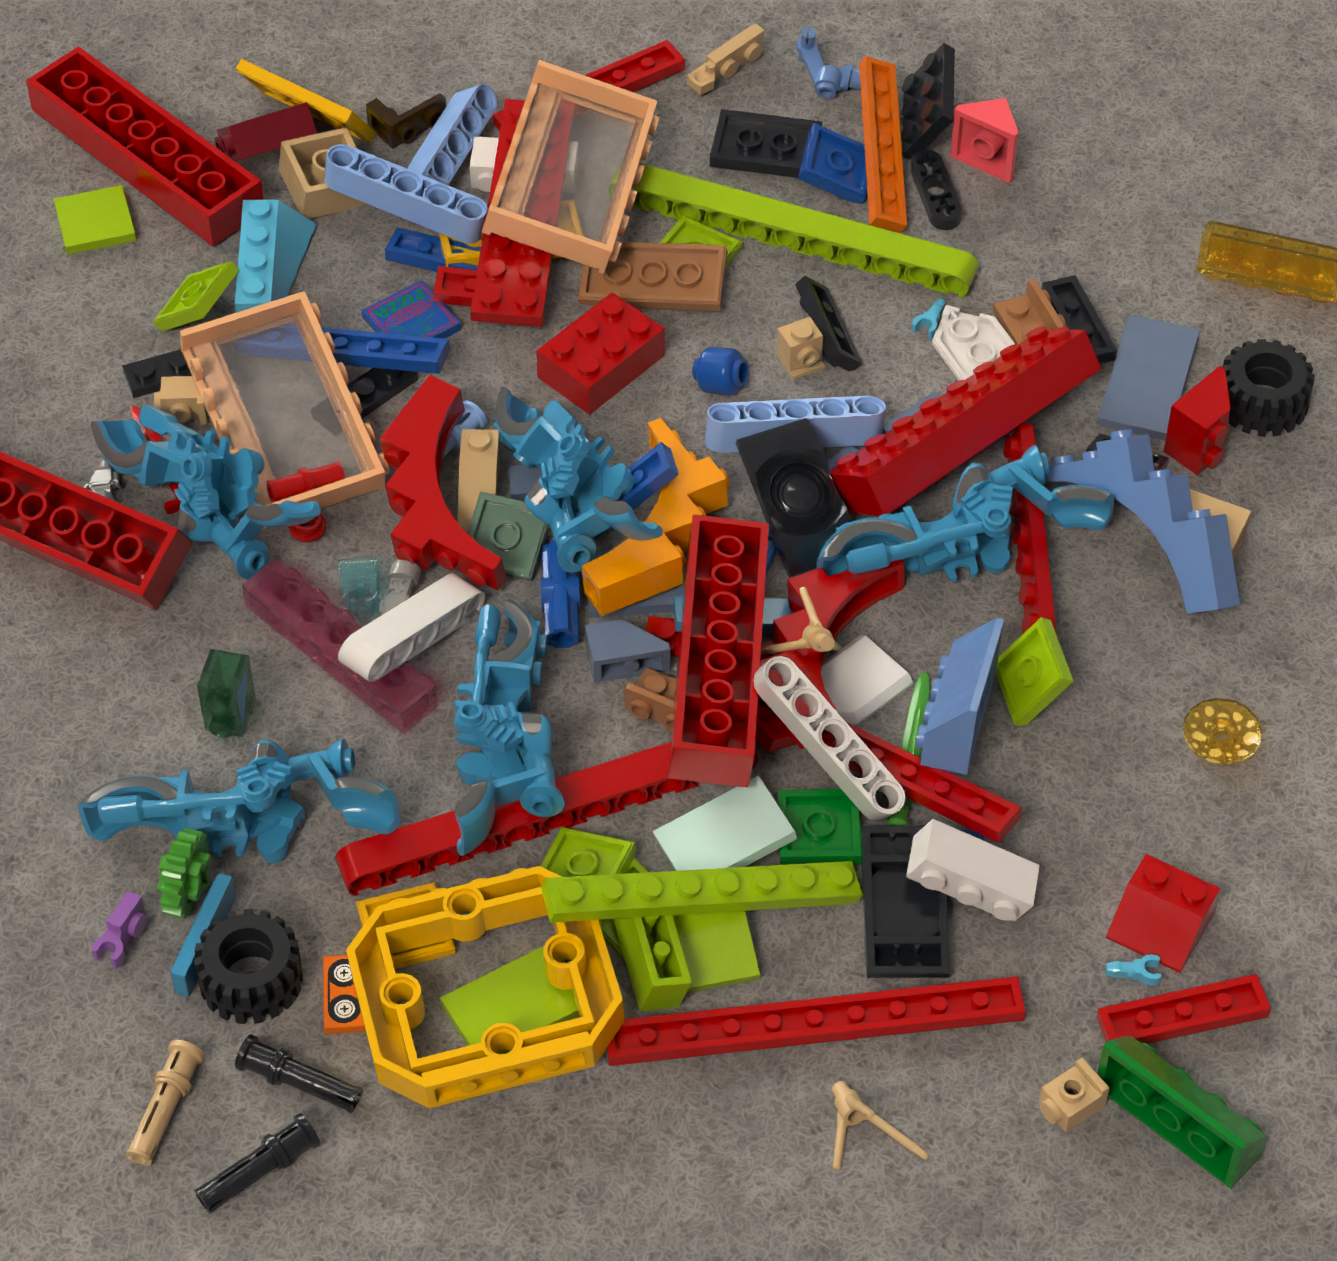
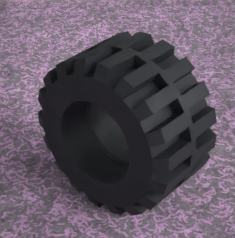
[1222,339,1315,437]
[194,909,303,1024]

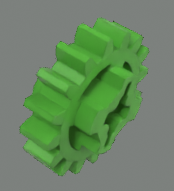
[157,828,212,919]

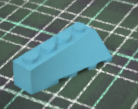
[235,200,317,313]

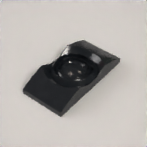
[735,418,851,578]
[861,825,950,978]

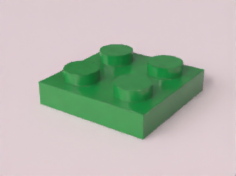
[777,789,862,865]

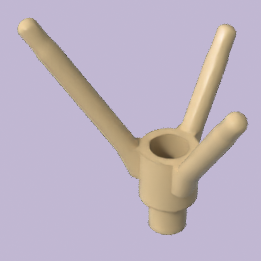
[761,587,841,655]
[832,1081,929,1170]

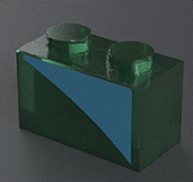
[197,649,256,738]

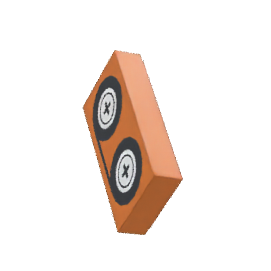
[323,955,366,1034]

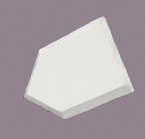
[932,305,1015,381]
[821,636,913,726]

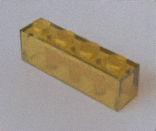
[1196,220,1337,303]

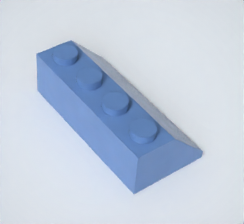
[915,618,1004,775]

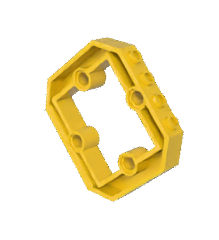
[346,866,625,1109]

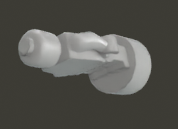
[84,460,121,501]
[379,560,421,615]

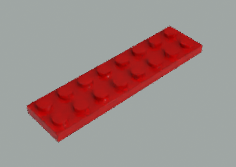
[470,99,574,327]

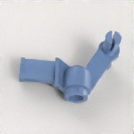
[797,26,861,98]

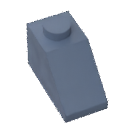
[585,619,670,683]

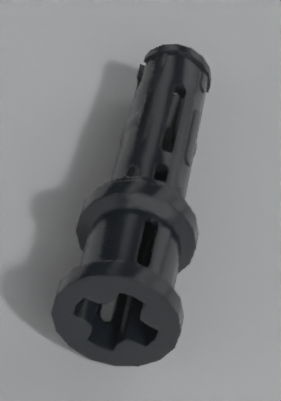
[235,1034,363,1113]
[194,1113,320,1213]

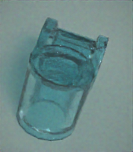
[338,556,380,627]

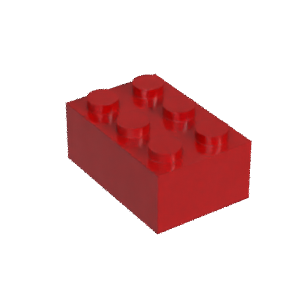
[536,292,665,415]

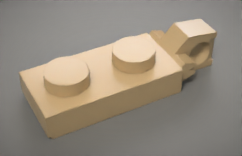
[687,24,765,96]

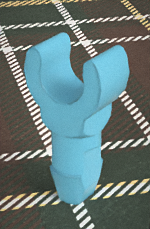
[912,298,946,339]
[1105,954,1161,986]

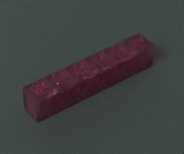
[242,559,438,734]

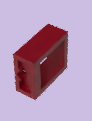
[215,102,317,161]

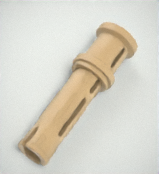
[125,1040,205,1166]

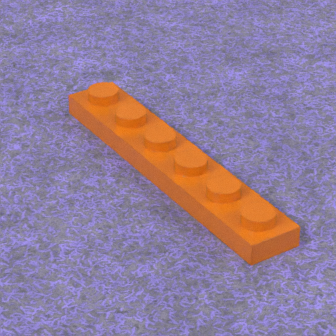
[859,56,907,233]

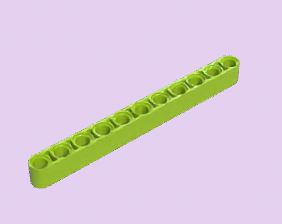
[607,162,979,298]

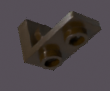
[366,93,446,149]

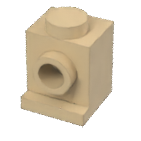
[777,317,825,379]
[154,376,208,425]
[1039,1057,1109,1133]

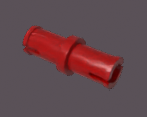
[266,461,345,503]

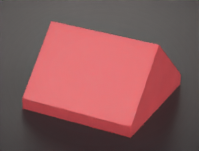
[950,98,1019,183]

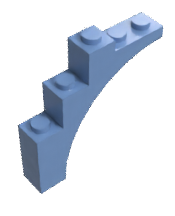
[1045,429,1240,614]

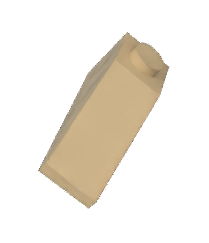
[457,429,501,533]

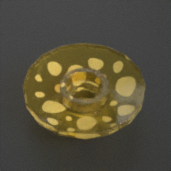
[1183,698,1262,765]

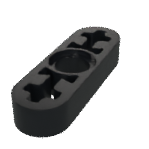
[911,149,962,230]

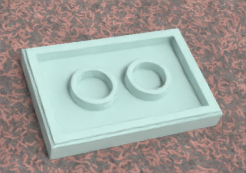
[653,775,797,871]

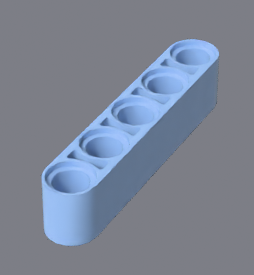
[407,84,497,185]
[324,144,488,243]
[705,396,886,453]

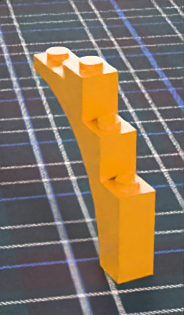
[582,418,730,616]

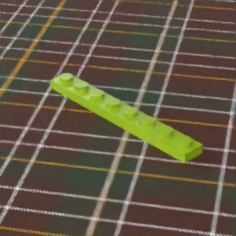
[541,861,863,923]

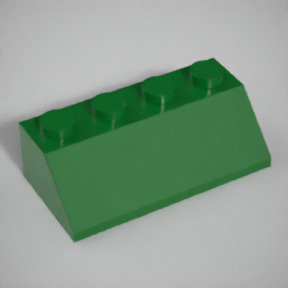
[1097,1035,1267,1189]

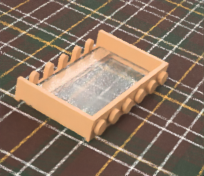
[481,60,659,274]
[180,291,389,529]

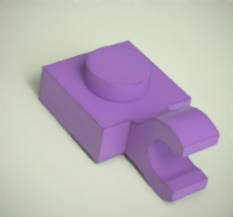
[92,891,147,969]

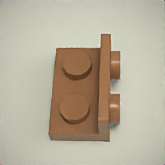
[993,279,1067,344]
[624,667,676,732]

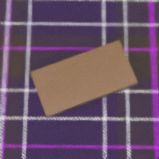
[578,242,728,311]

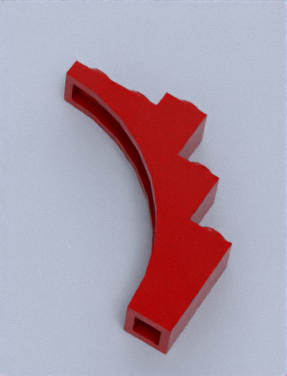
[380,375,506,591]
[760,559,904,750]

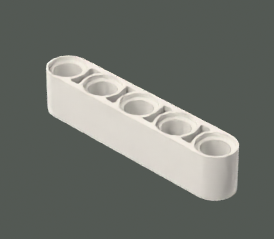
[338,573,485,682]
[753,656,905,821]

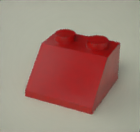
[1163,366,1230,476]
[1106,854,1221,973]

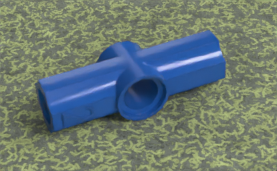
[541,539,580,648]

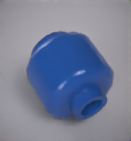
[692,347,749,396]

